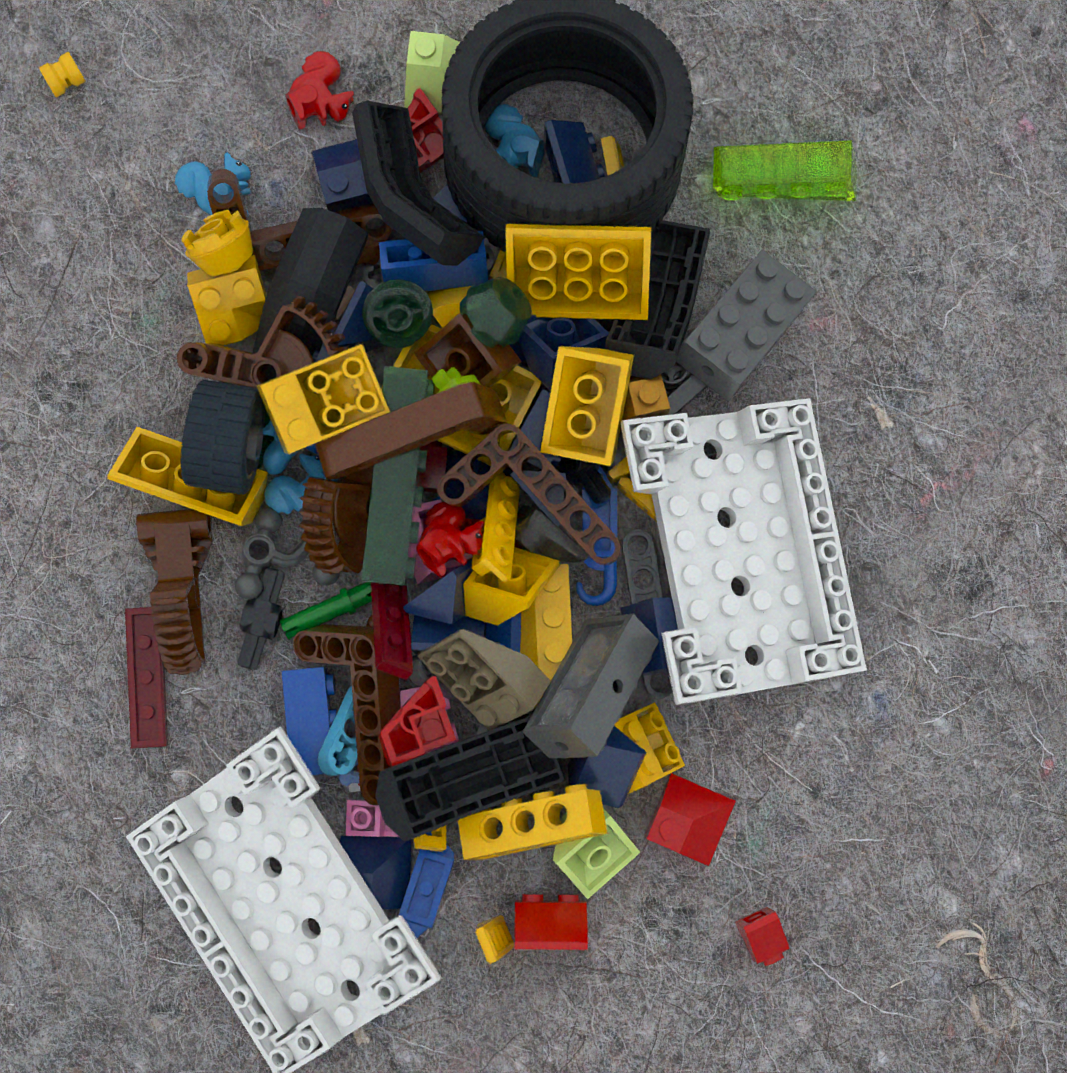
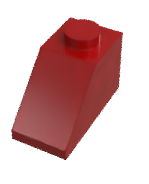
[735,907,790,966]

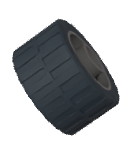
[181,380,265,495]

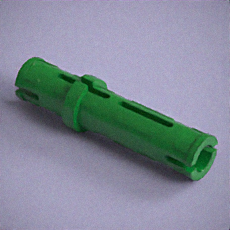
[280,580,372,640]

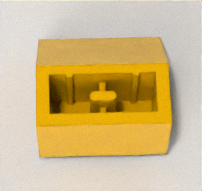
[614,702,685,794]

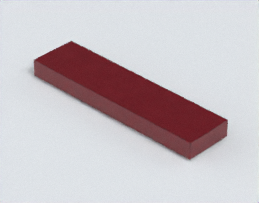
[370,557,413,680]
[125,607,168,749]

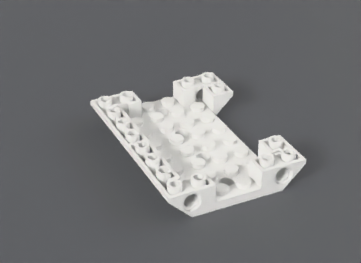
[620,398,867,705]
[126,727,442,1073]

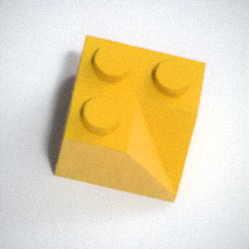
[187,255,267,346]

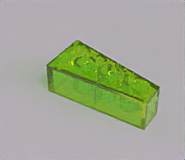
[713,140,857,201]

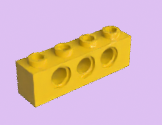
[458,784,607,861]

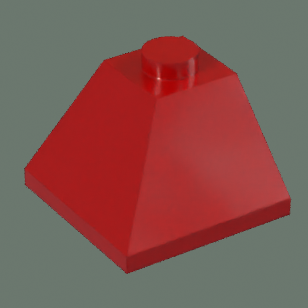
[644,773,736,866]

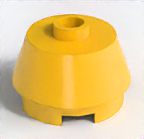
[182,210,253,276]

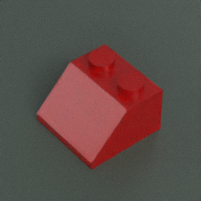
[515,894,588,950]

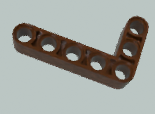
[207,169,391,271]
[315,382,508,480]
[437,424,621,565]
[293,624,401,806]

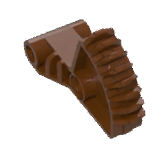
[177,296,349,388]
[298,420,422,574]
[136,509,213,675]

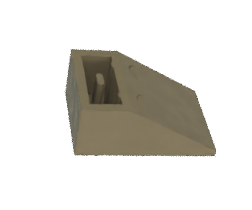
[417,629,551,731]

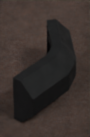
[352,100,485,266]
[252,208,368,381]
[605,220,710,380]
[375,716,566,841]

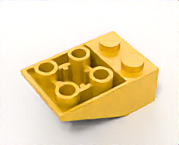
[257,344,390,454]

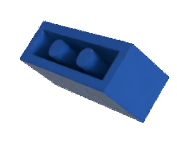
[379,231,489,296]
[281,667,340,776]

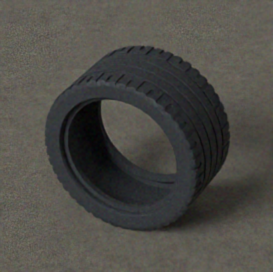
[442,0,693,252]

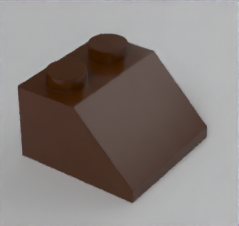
[414,305,522,388]

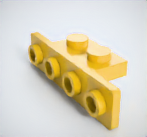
[472,472,520,582]

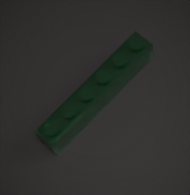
[362,366,435,586]

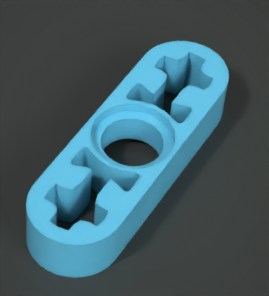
[318,686,357,776]

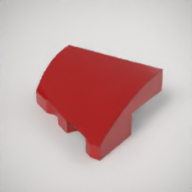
[408,88,444,173]
[379,676,456,767]

